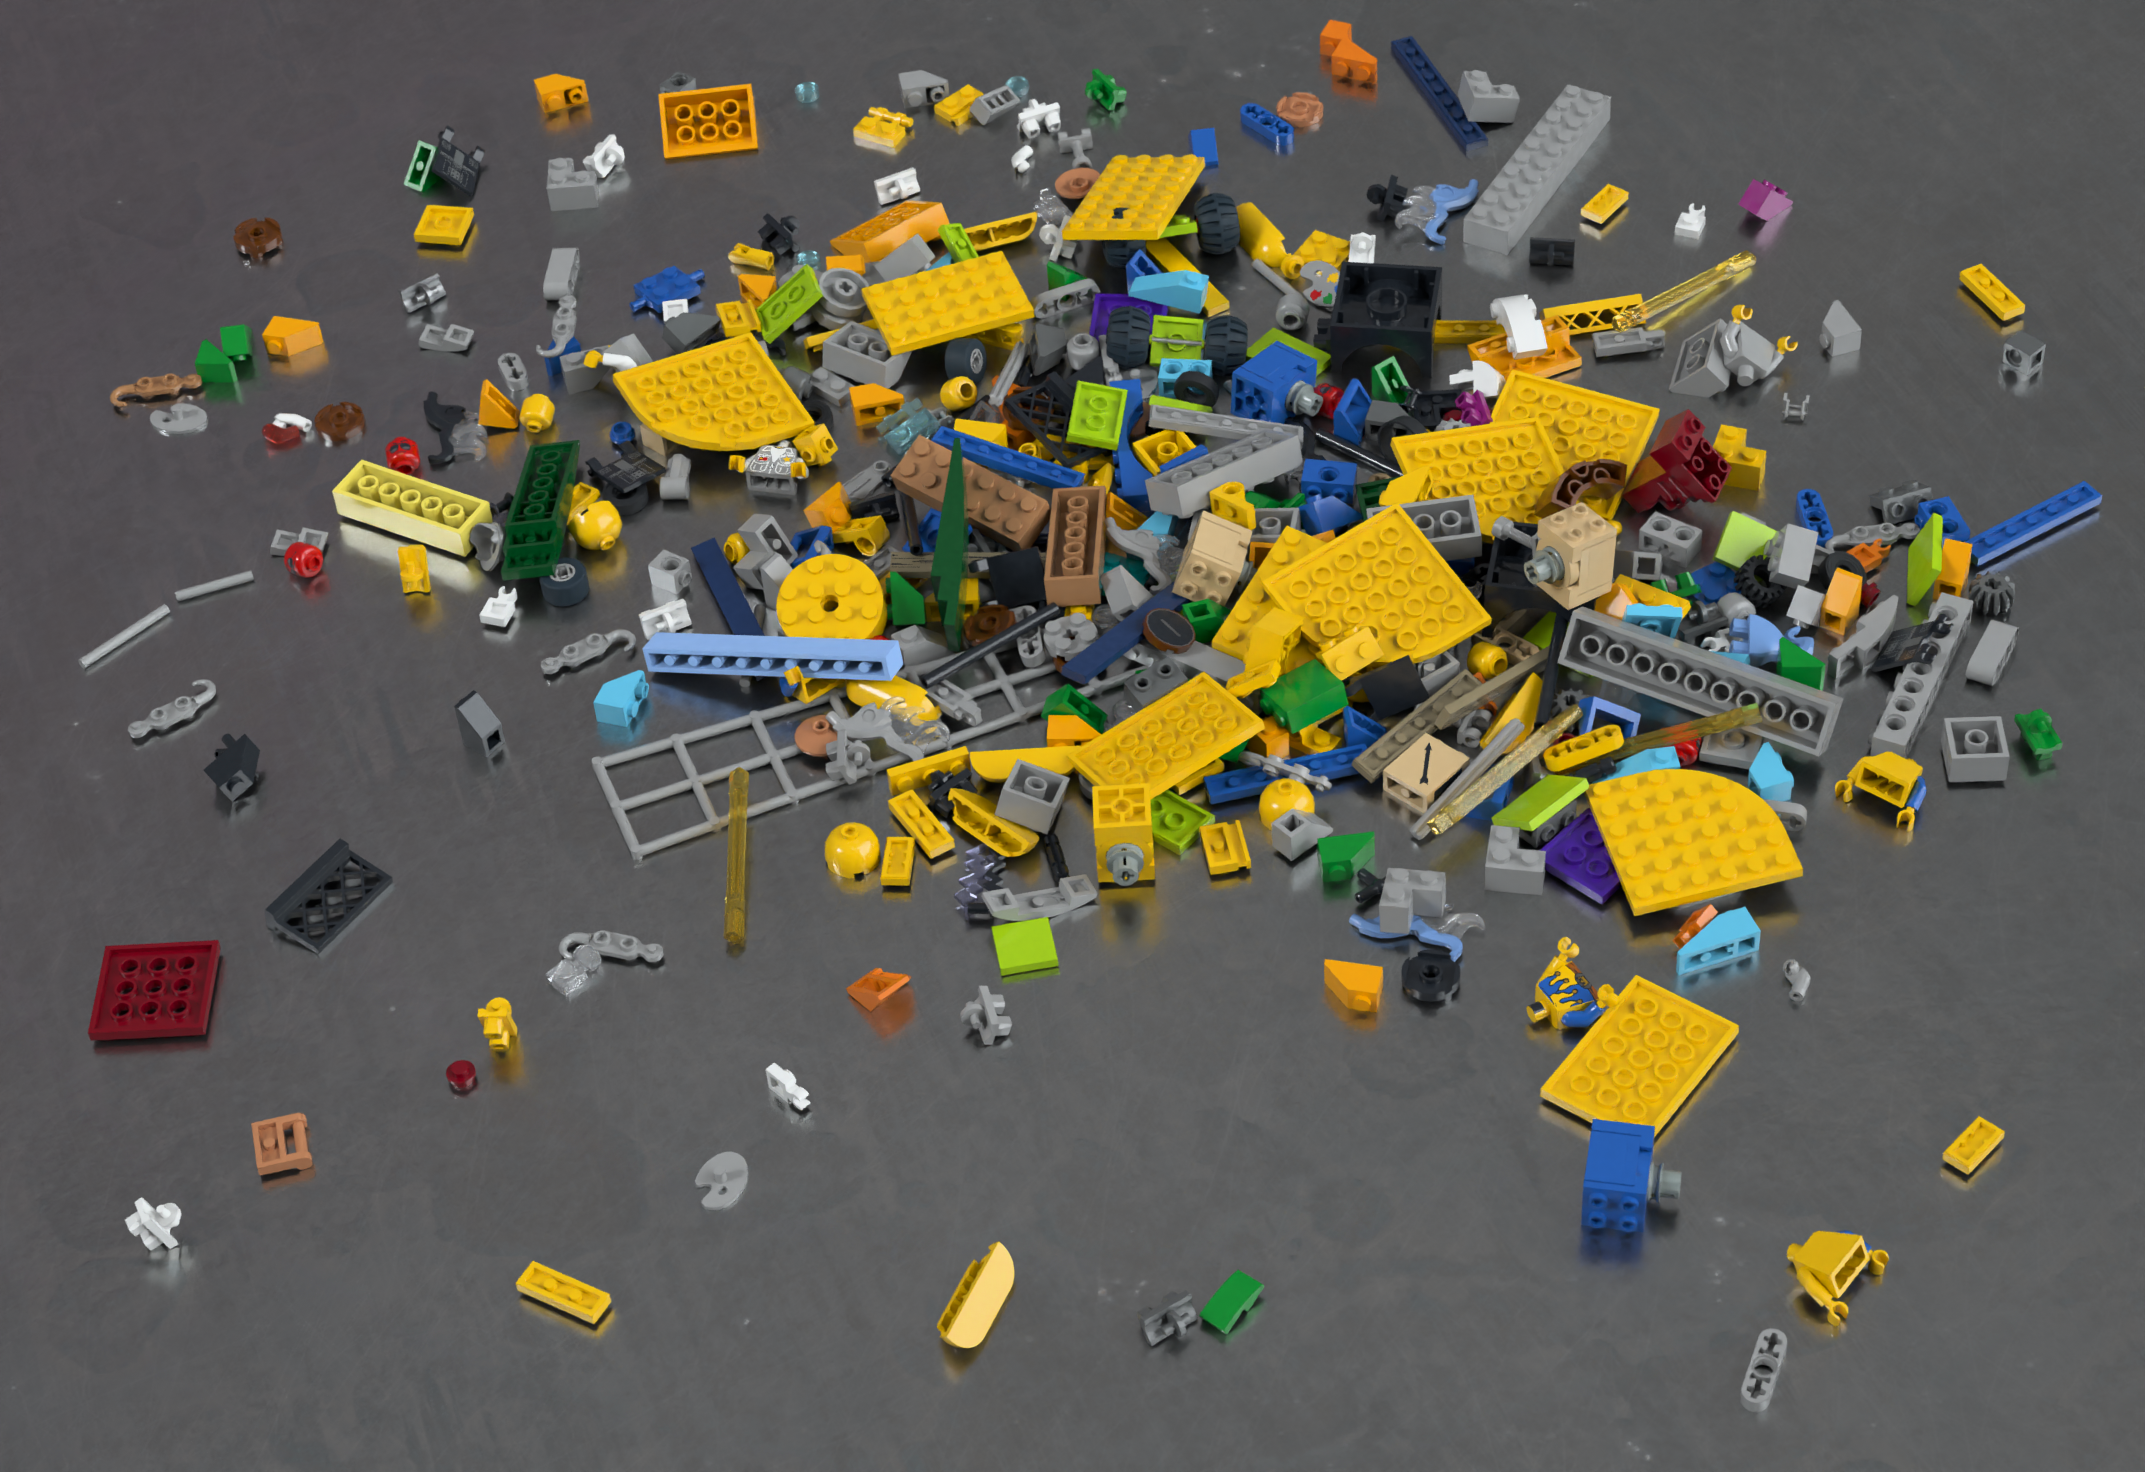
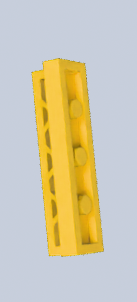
[1539,294,1646,336]

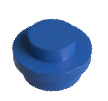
[610,421,635,444]

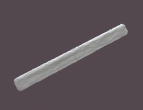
[988,341,1029,407]
[1410,718,1525,840]

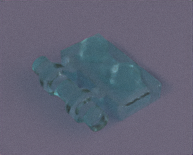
[876,398,941,456]

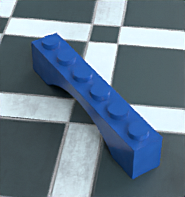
[1110,379,1153,512]

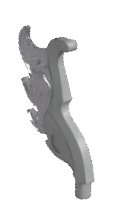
[1104,517,1184,596]
[826,696,950,761]

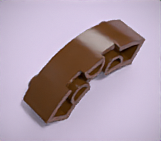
[1534,459,1627,519]

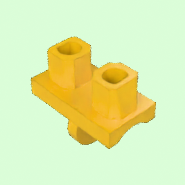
[398,545,431,593]
[477,997,518,1050]

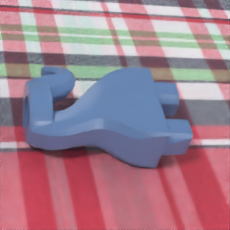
[1729,614,1814,667]

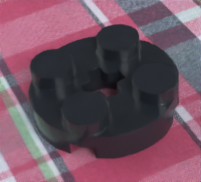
[1401,949,1460,1002]

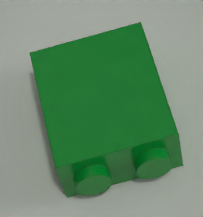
[1259,659,1349,734]

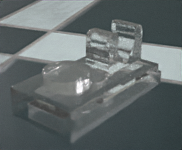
[1033,187,1073,229]

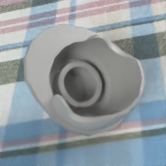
[470,522,507,571]

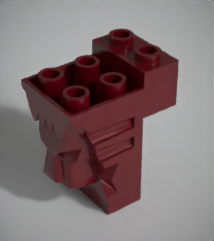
[1622,409,1732,513]

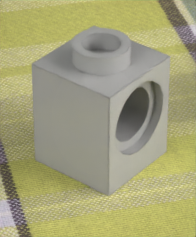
[648,549,692,595]

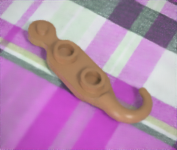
[110,374,202,407]

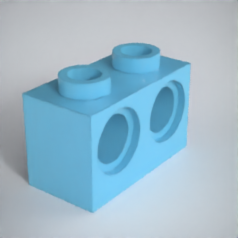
[1158,358,1213,398]

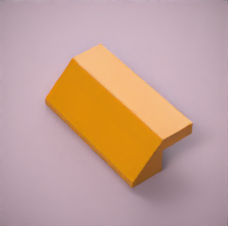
[1467,315,1582,381]

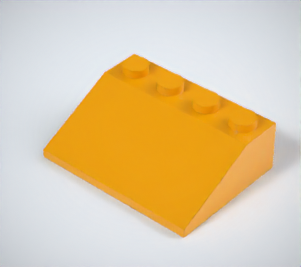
[658,84,758,160]
[830,200,950,263]

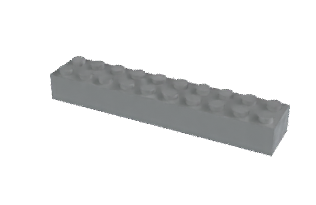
[1463,84,1611,255]
[1557,606,1844,756]

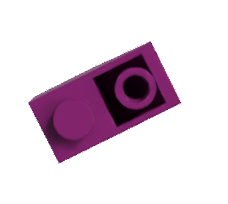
[1738,179,1793,221]

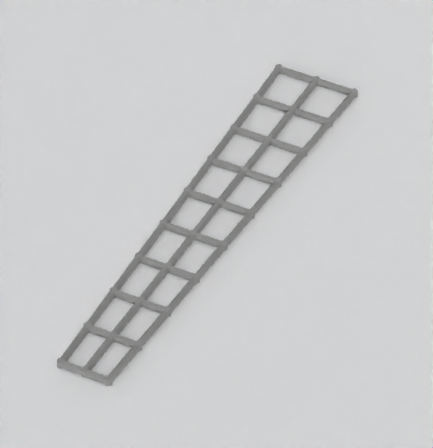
[591,600,1236,860]

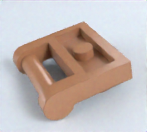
[251,1113,313,1176]

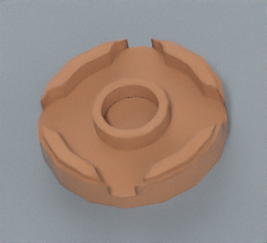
[1276,92,1323,128]

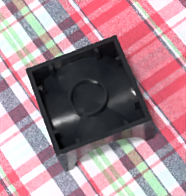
[1330,261,1442,379]
[1482,522,1597,638]

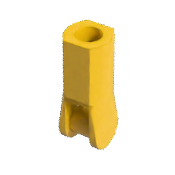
[728,243,774,270]

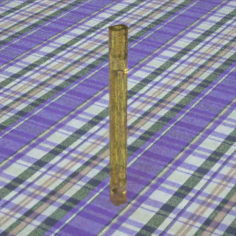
[1612,250,1756,333]
[1555,703,1763,775]
[1427,704,1583,835]
[724,767,749,944]

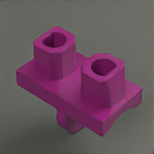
[1455,390,1493,426]

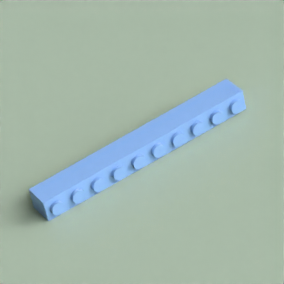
[642,632,903,681]

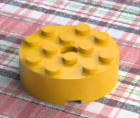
[776,554,887,639]

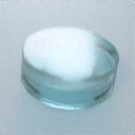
[1005,76,1029,97]
[795,82,819,103]
[796,251,821,270]

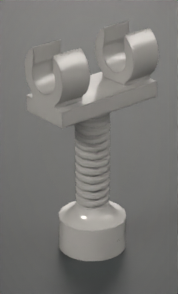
[1057,128,1093,169]
[1492,516,1541,558]
[1415,702,1492,748]

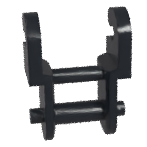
[1398,385,1422,413]

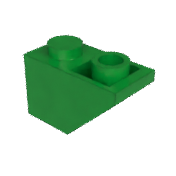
[886,572,927,625]
[1182,599,1232,643]

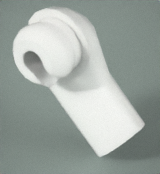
[1011,145,1033,173]
[273,413,312,432]

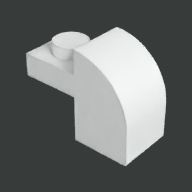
[1450,361,1506,407]

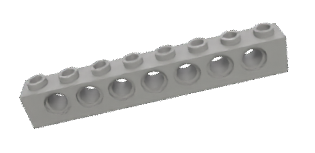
[1868,592,1973,759]

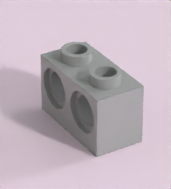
[1639,511,1702,568]

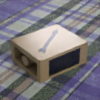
[1383,733,1470,813]

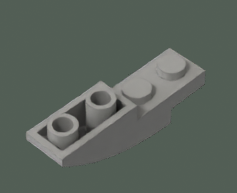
[1827,595,1898,679]

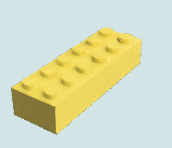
[332,460,493,557]

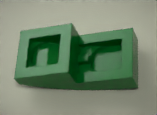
[1199,1270,1265,1335]

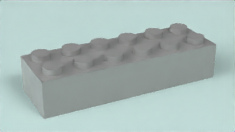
[1145,429,1304,518]

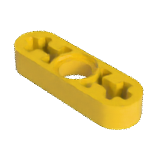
[1543,725,1624,771]

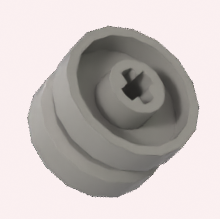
[810,268,869,330]

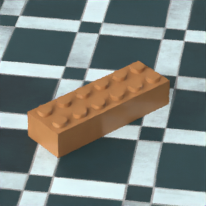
[890,434,1051,551]
[1044,486,1107,607]

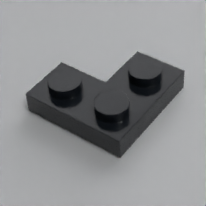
[1410,389,1462,432]

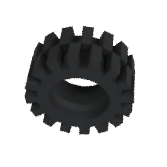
[1734,555,1787,608]

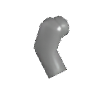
[1783,959,1810,1002]

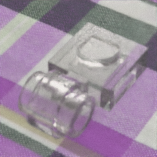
[545,945,601,996]

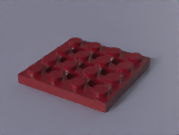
[88,940,221,1041]

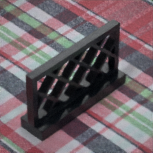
[1005,372,1112,469]
[265,838,393,954]

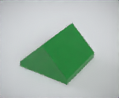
[1776,637,1826,691]

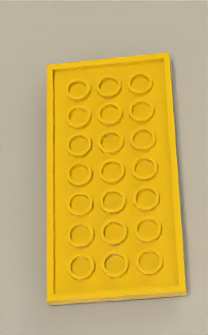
[1062,154,1205,240]

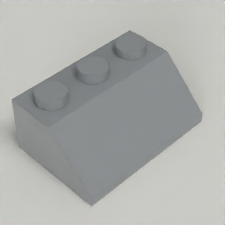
[1669,318,1731,398]
[822,321,913,389]

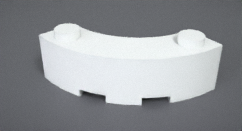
[1490,294,1547,360]

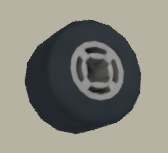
[945,338,987,383]
[540,557,589,607]

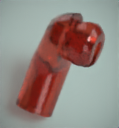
[262,423,300,444]

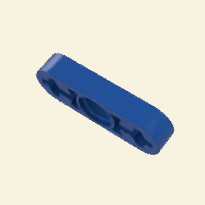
[1240,103,1294,146]
[1796,489,1833,548]

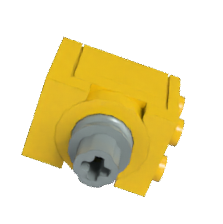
[1092,783,1155,886]

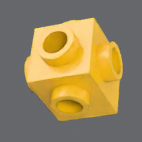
[793,423,838,467]

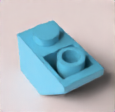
[593,670,649,727]
[1748,742,1794,801]

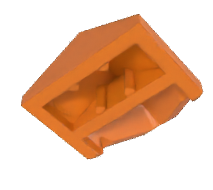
[846,968,912,1012]

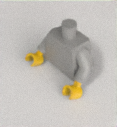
[1720,305,1798,386]

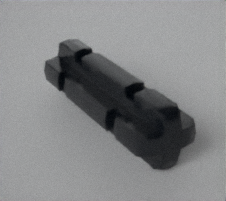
[1565,756,1617,784]
[1043,834,1070,882]

